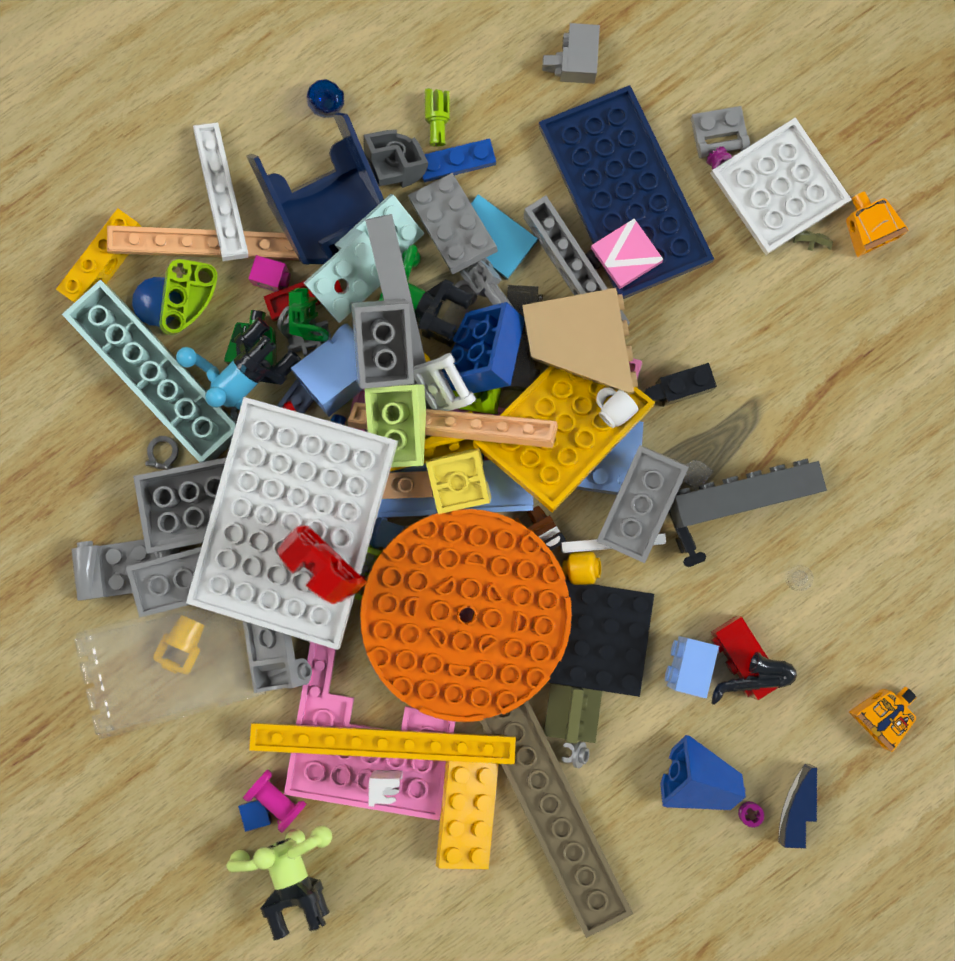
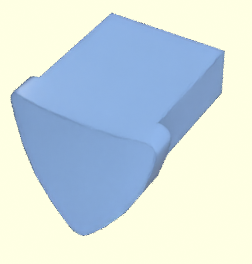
[369,517,404,549]

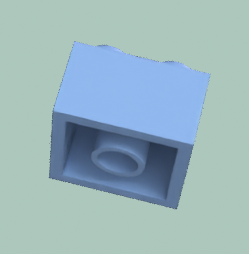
[665,636,719,699]

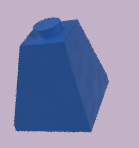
[660,735,746,810]

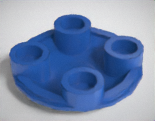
[132,277,182,327]

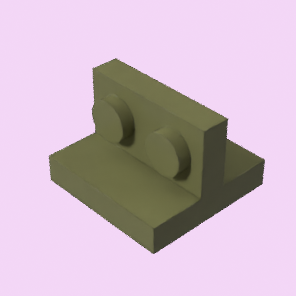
[544,683,602,744]

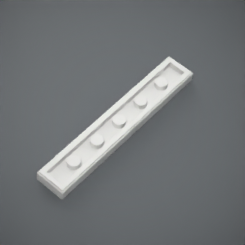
[193,123,248,261]

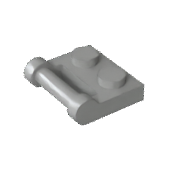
[691,106,750,158]

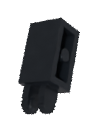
[643,363,717,407]

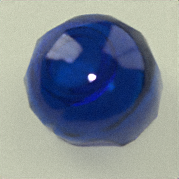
[307,79,345,118]

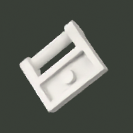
[413,353,476,411]

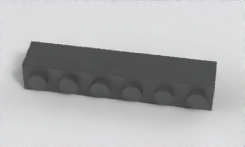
[670,458,827,529]

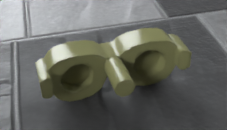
[793,231,833,251]

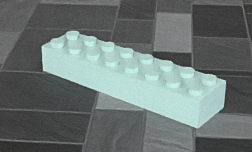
[62,280,236,463]

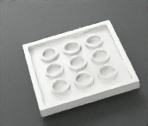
[710,118,852,255]

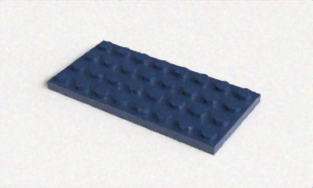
[538,85,714,299]

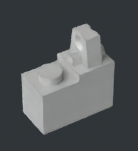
[542,23,600,84]

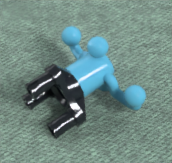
[176,317,301,410]

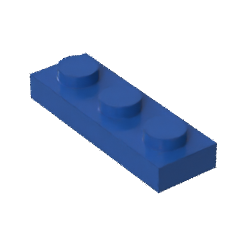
[422,138,496,183]

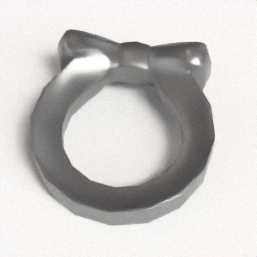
[145,436,179,470]

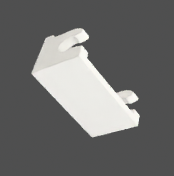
[368,770,403,807]

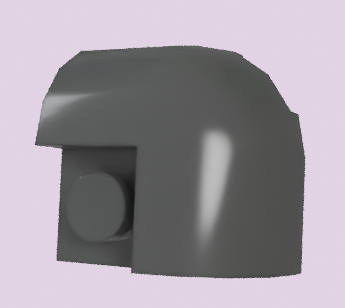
[363,130,428,188]

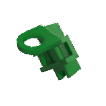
[289,288,329,342]

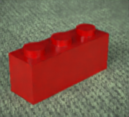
[711,616,778,700]

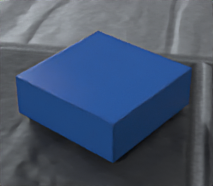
[238,800,272,832]

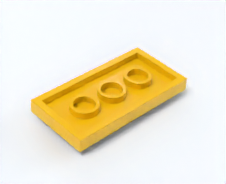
[436,761,499,869]

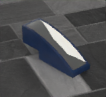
[778,764,817,849]

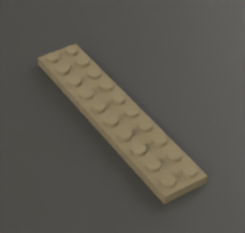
[480,701,633,938]

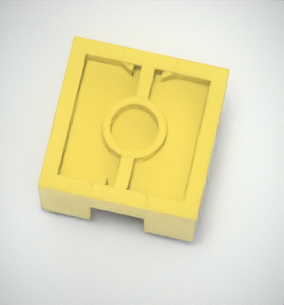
[426,448,492,514]

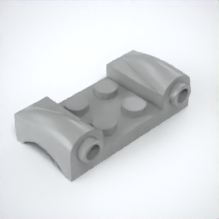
[71,539,180,601]
[243,621,312,693]

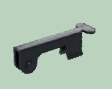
[668,510,706,567]

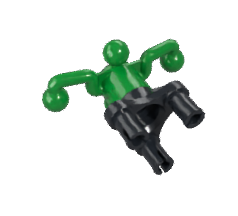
[378,244,474,348]

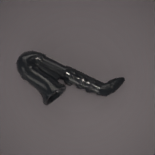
[711,652,797,705]

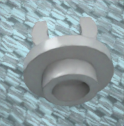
[562,741,589,768]

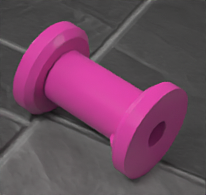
[243,769,307,833]

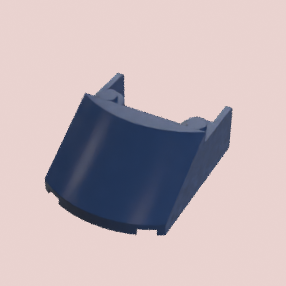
[246,112,384,265]

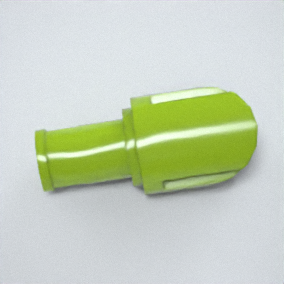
[425,88,450,147]

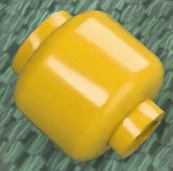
[563,551,601,585]

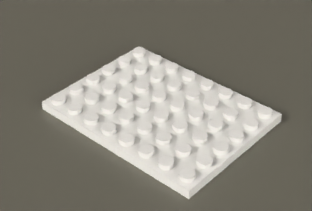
[186,397,398,650]

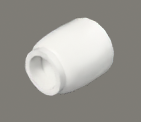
[596,387,639,429]

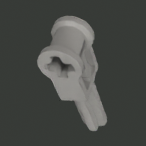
[460,258,514,308]

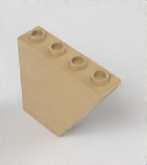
[522,288,638,395]

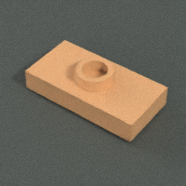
[382,471,433,499]

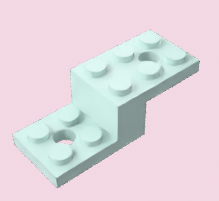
[304,194,424,323]

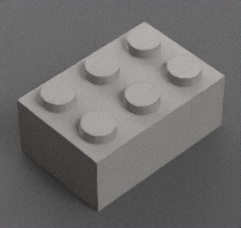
[351,299,414,389]

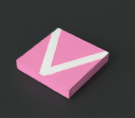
[591,219,663,289]

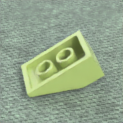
[364,384,426,467]

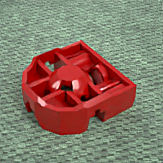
[277,525,367,605]

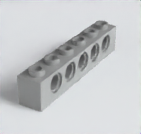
[523,196,630,325]

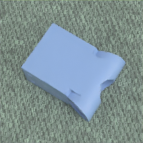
[291,323,363,417]

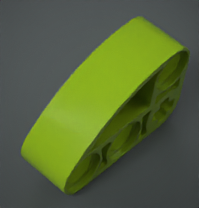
[159,259,218,336]

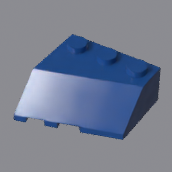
[442,302,525,393]

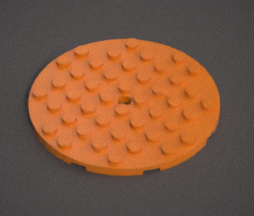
[360,509,572,722]

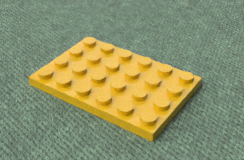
[473,366,655,513]

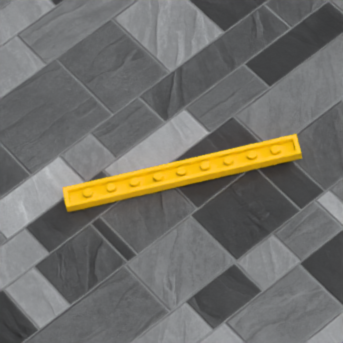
[249,722,516,764]

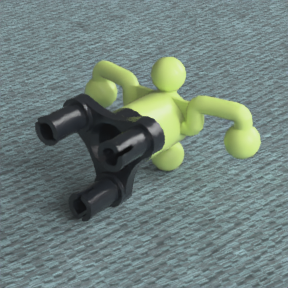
[226,826,332,940]

